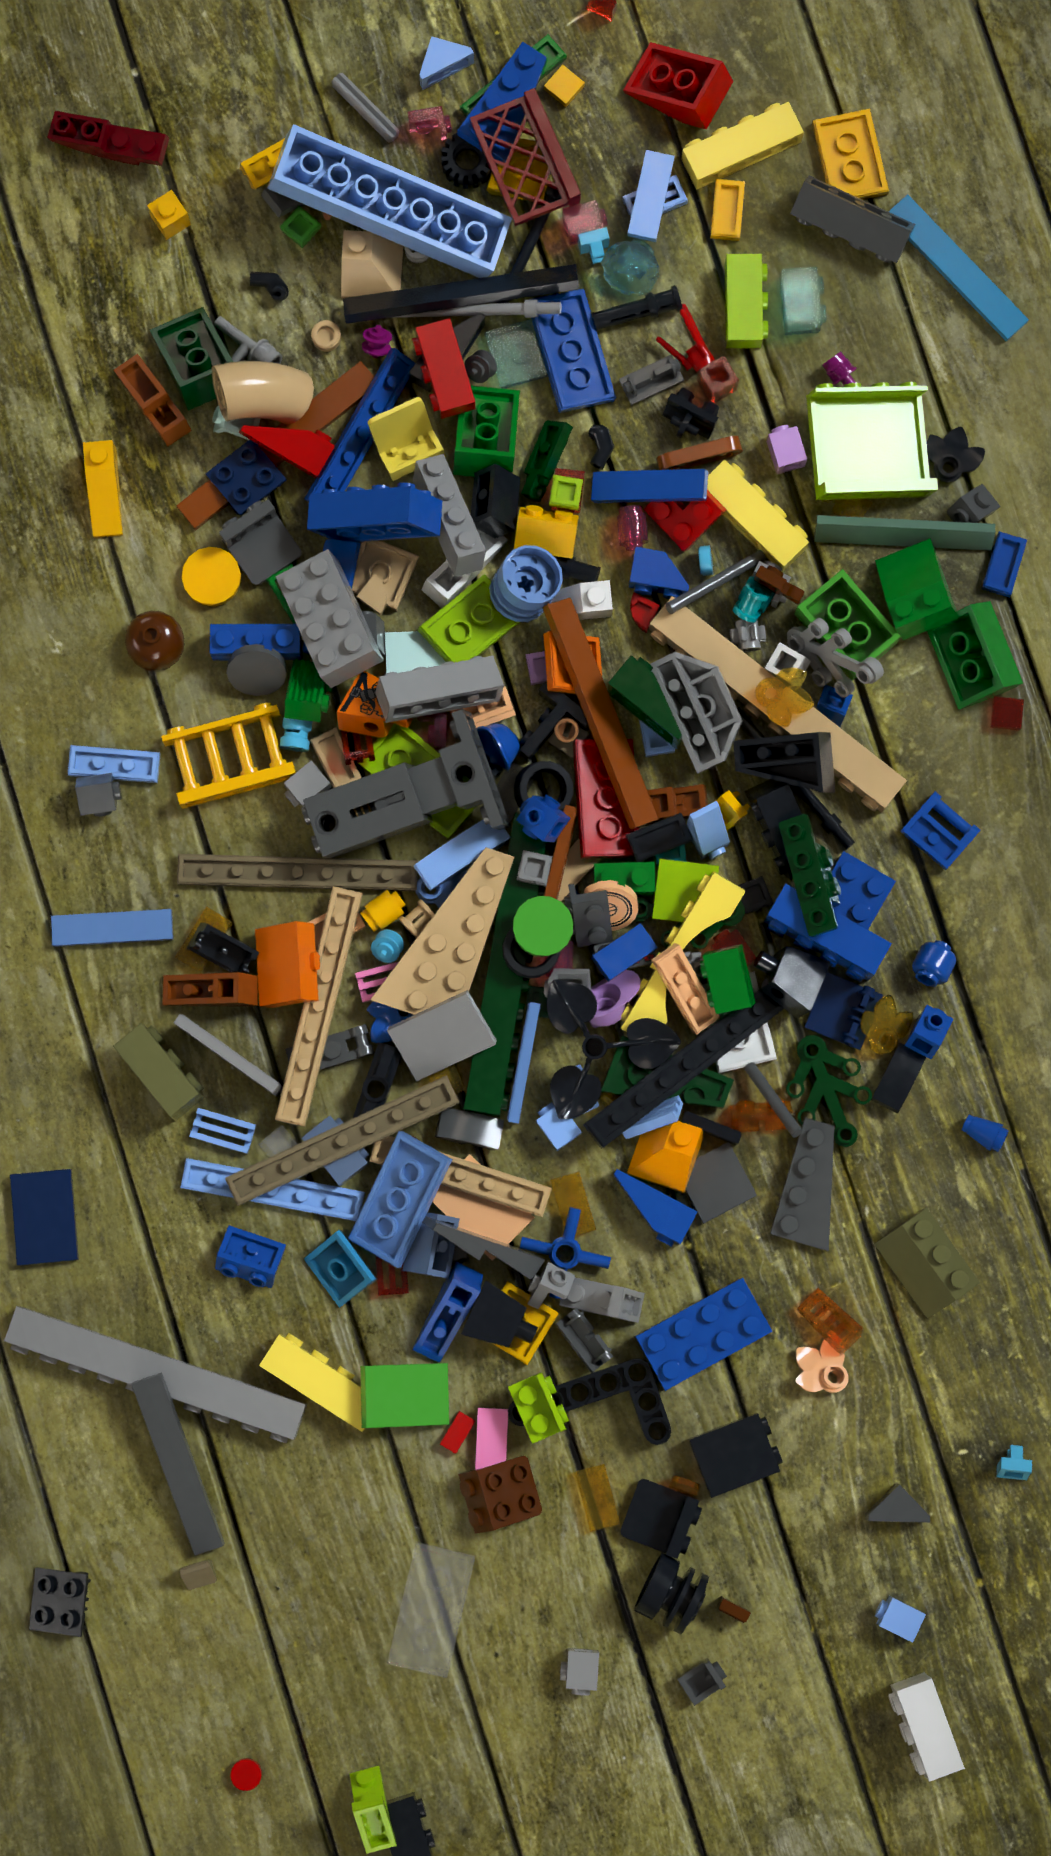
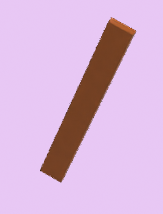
[176,361,374,531]
[542,597,658,830]

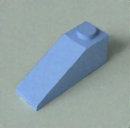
[687,801,730,860]

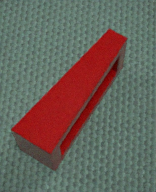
[440,1411,475,1454]

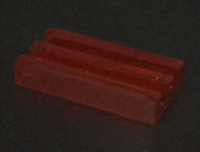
[340,730,375,765]
[375,1255,409,1296]

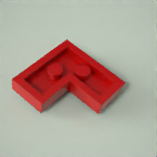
[644,489,726,552]

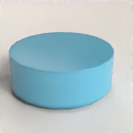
[698,545,713,576]

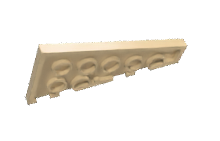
[370,847,514,1015]

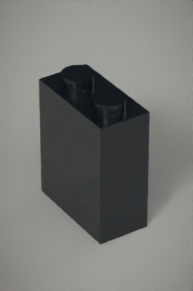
[688,1413,783,1498]

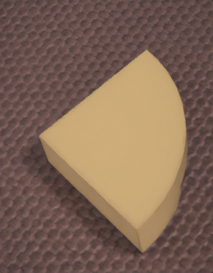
[357,573,387,616]

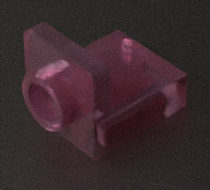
[407,106,452,143]
[417,711,448,752]

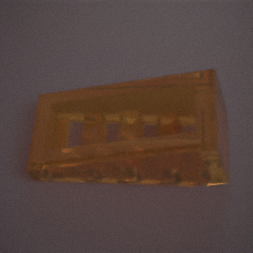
[797,1288,863,1355]

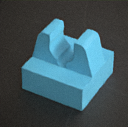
[578,227,610,264]
[996,1445,1032,1480]

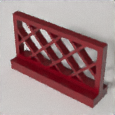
[469,88,581,226]

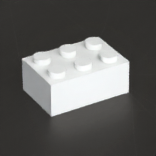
[888,1672,965,1782]

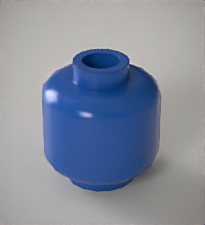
[912,940,956,987]

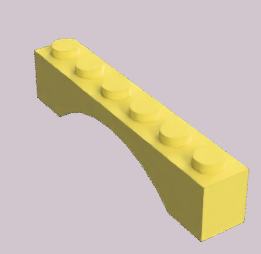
[621,871,745,1032]

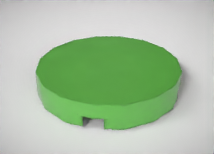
[513,896,573,957]

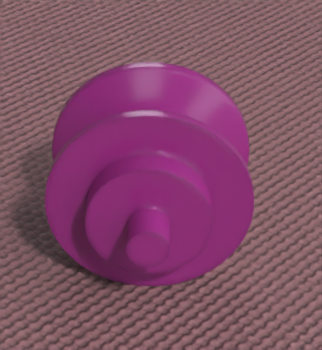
[362,325,392,358]

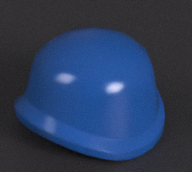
[477,723,520,771]

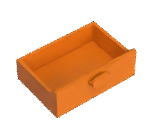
[255,921,320,1008]

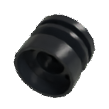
[634,1552,709,1634]

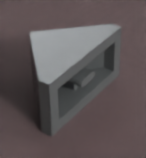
[865,1483,930,1523]

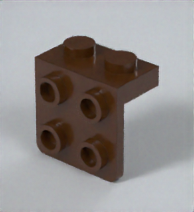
[458,1456,542,1534]

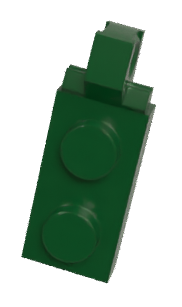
[521,420,573,502]

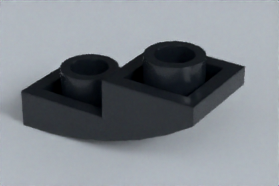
[871,1043,926,1114]

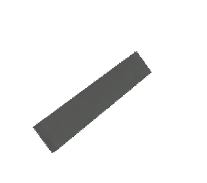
[131,1372,225,1556]

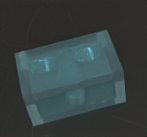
[779,267,827,335]

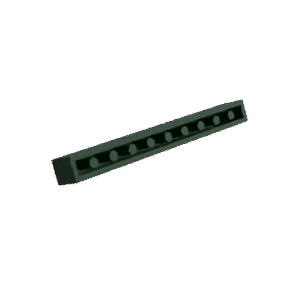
[464,813,553,1117]

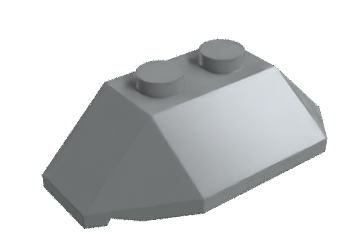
[650,652,742,773]

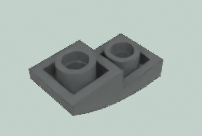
[435,1108,504,1151]

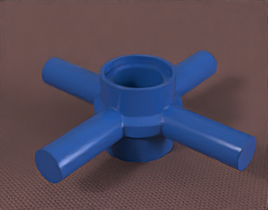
[519,1207,611,1299]

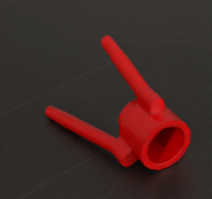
[656,303,716,373]

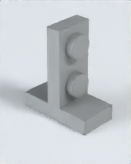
[559,1277,645,1323]

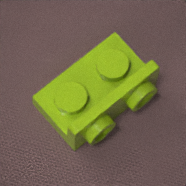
[508,1372,569,1444]

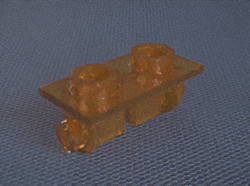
[730,1098,793,1133]

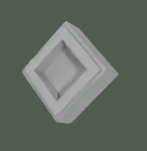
[517,850,553,887]

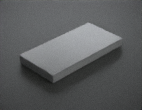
[173,1014,283,1097]

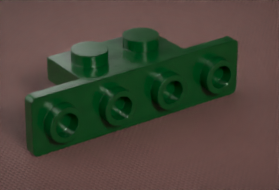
[779,814,841,937]

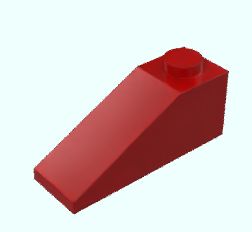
[238,425,335,478]

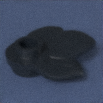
[926,427,985,483]

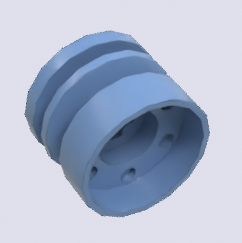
[489,545,563,622]

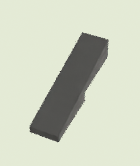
[422,1216,545,1280]

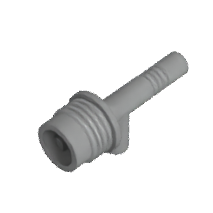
[214,316,283,364]

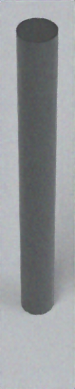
[666,550,766,614]

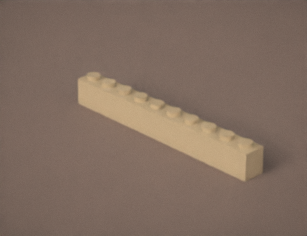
[649,596,907,813]

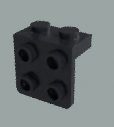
[620,1479,702,1559]

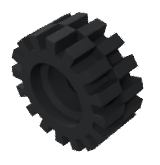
[441,133,492,189]

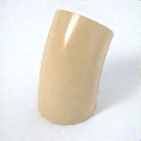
[212,361,314,424]

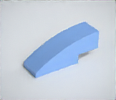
[413,820,511,891]

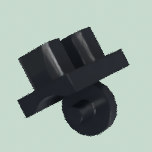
[662,388,719,439]

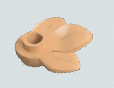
[795,1336,848,1393]

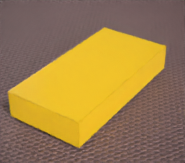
[710,179,745,241]

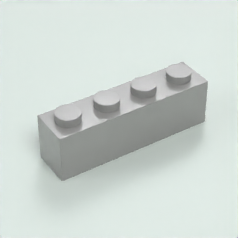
[413,454,486,577]
[375,656,504,723]

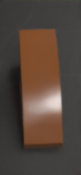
[113,354,192,447]

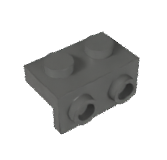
[564,884,613,947]

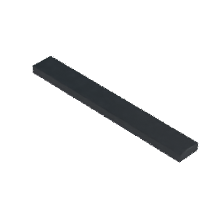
[343,264,579,324]
[583,989,784,1149]

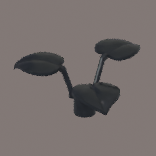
[547,979,681,1119]

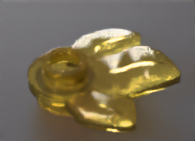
[755,668,814,727]
[861,995,913,1054]

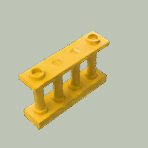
[161,703,296,809]

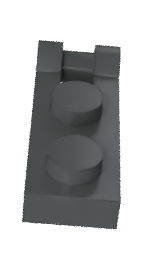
[285,1024,374,1071]

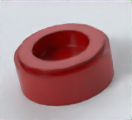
[230,1758,262,1791]

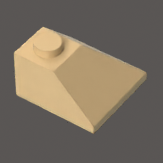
[341,230,404,298]

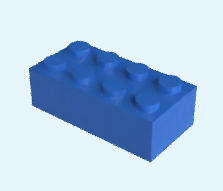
[307,482,443,542]
[764,883,892,982]
[634,1277,773,1391]

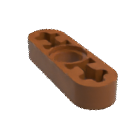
[656,436,743,470]

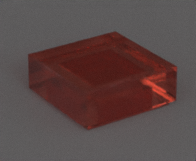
[990,696,1024,731]

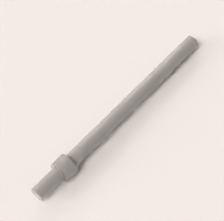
[389,299,562,318]

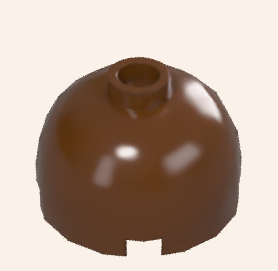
[125,610,185,671]

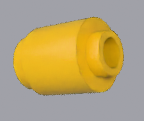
[360,890,406,932]

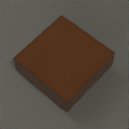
[717,1596,751,1623]

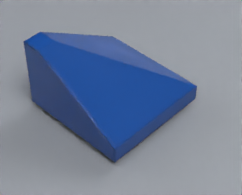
[816,685,853,727]

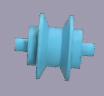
[371,929,404,963]

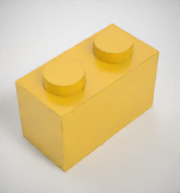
[514,505,579,559]

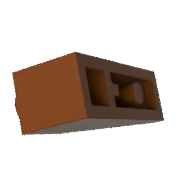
[162,972,258,1007]

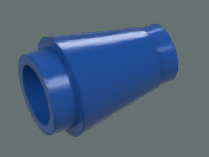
[961,1114,1009,1152]

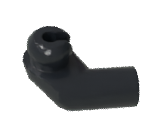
[250,271,289,301]
[588,424,614,470]

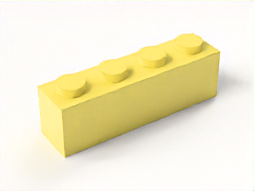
[681,102,804,190]
[707,460,809,572]
[259,1332,365,1432]

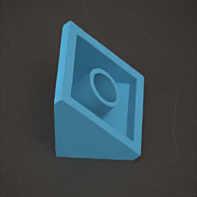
[304,1230,377,1308]

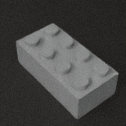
[275,549,384,688]

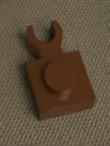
[754,565,805,604]

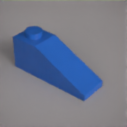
[613,1169,698,1247]
[413,1262,483,1363]

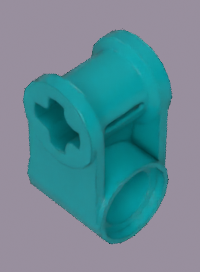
[732,576,775,623]

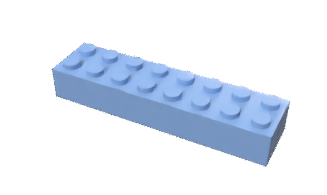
[267,124,512,278]

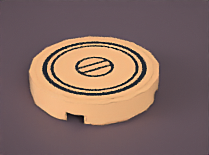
[583,880,638,931]

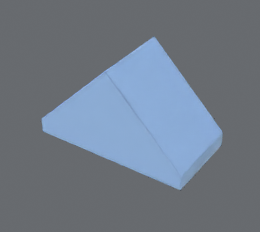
[419,36,474,90]

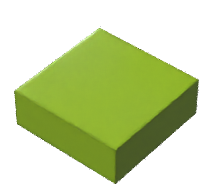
[549,475,583,510]

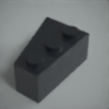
[733,732,835,793]
[744,779,802,880]

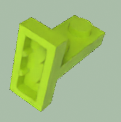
[349,1766,397,1854]

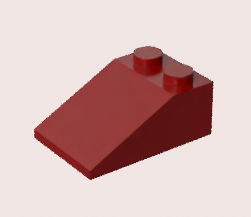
[623,42,733,130]

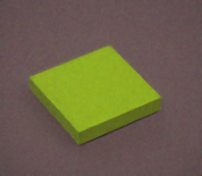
[652,858,719,926]

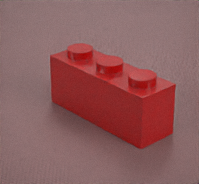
[412,318,476,419]

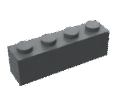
[790,175,915,263]

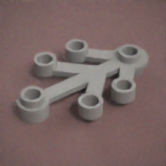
[787,618,884,698]

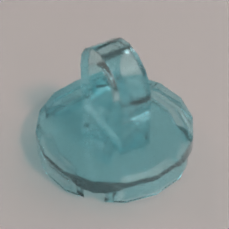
[601,239,659,296]

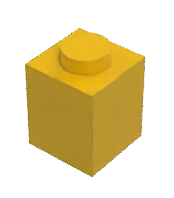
[147,190,191,240]

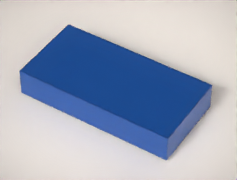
[981,531,1027,598]
[591,923,658,982]

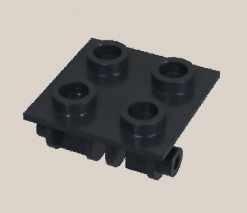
[29,1567,91,1637]

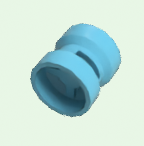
[279,717,313,752]

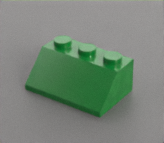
[927,601,1023,710]

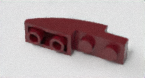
[47,111,169,166]

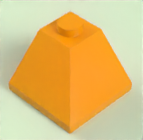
[627,1121,704,1193]

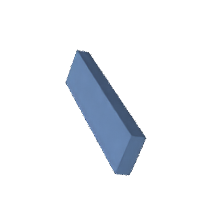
[51,909,173,947]
[507,1002,541,1124]

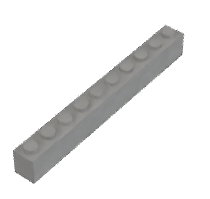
[4,1306,307,1443]

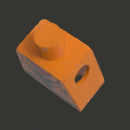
[337,671,413,738]

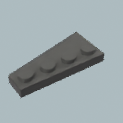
[770,1117,834,1251]

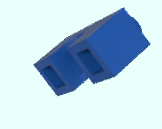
[210,624,302,661]

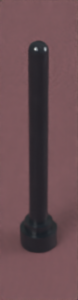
[496,186,561,303]

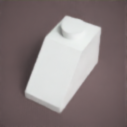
[551,580,613,620]

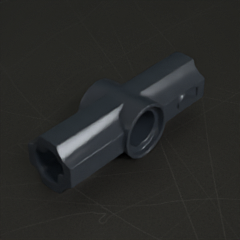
[352,1043,402,1119]

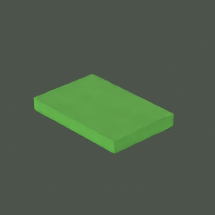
[360,1363,449,1428]

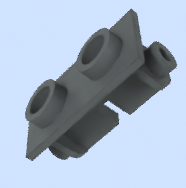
[619,355,684,406]
[555,1308,613,1373]

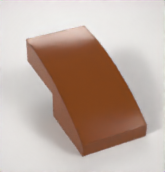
[647,784,708,820]

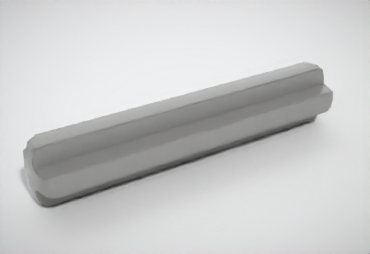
[331,73,399,143]

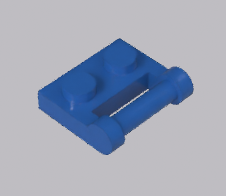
[900,791,980,870]

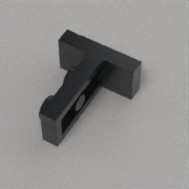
[519,680,589,762]

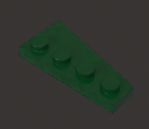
[601,1035,734,1109]

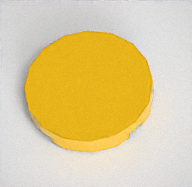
[182,547,241,607]

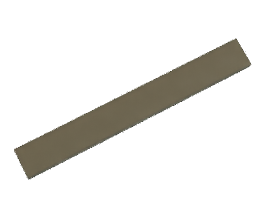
[177,854,418,892]
[225,1075,460,1206]

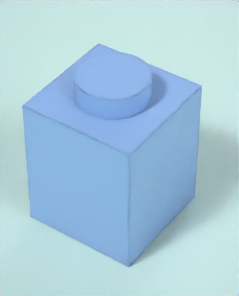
[536,1102,582,1151]
[875,1596,926,1643]

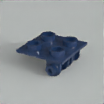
[205,440,287,516]
[804,972,882,1050]

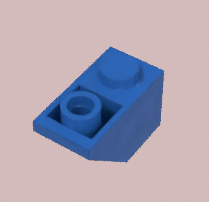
[629,547,689,599]

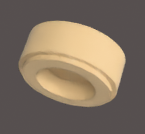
[311,320,341,352]

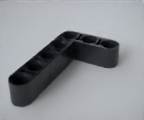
[508,1358,671,1445]

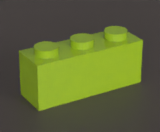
[725,254,768,348]

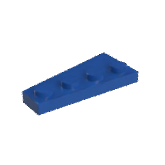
[457,42,547,163]

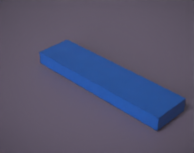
[591,469,708,503]

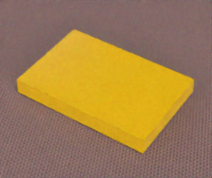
[812,109,889,200]

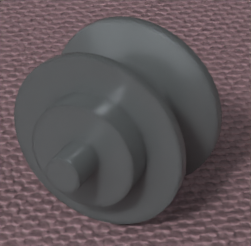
[464,350,497,383]

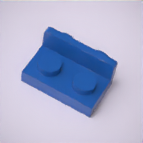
[215,1225,286,1288]

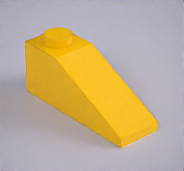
[83,440,123,538]

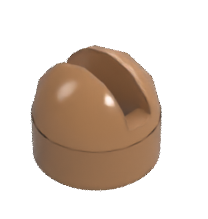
[554,718,579,743]

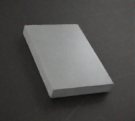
[387,990,497,1081]

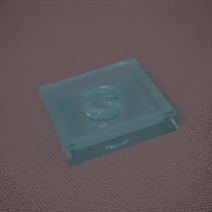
[485,319,548,389]

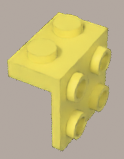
[368,397,446,481]

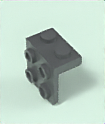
[219,499,302,586]

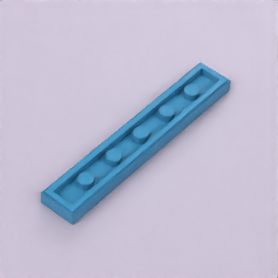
[889,194,1029,342]

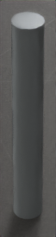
[744,1062,803,1138]

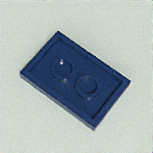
[10,1169,79,1266]

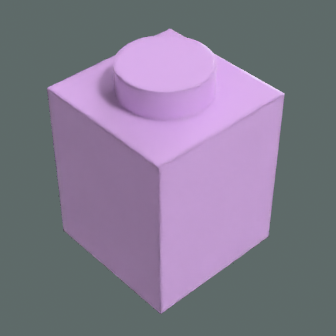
[766,425,807,474]

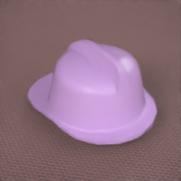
[589,970,641,1028]

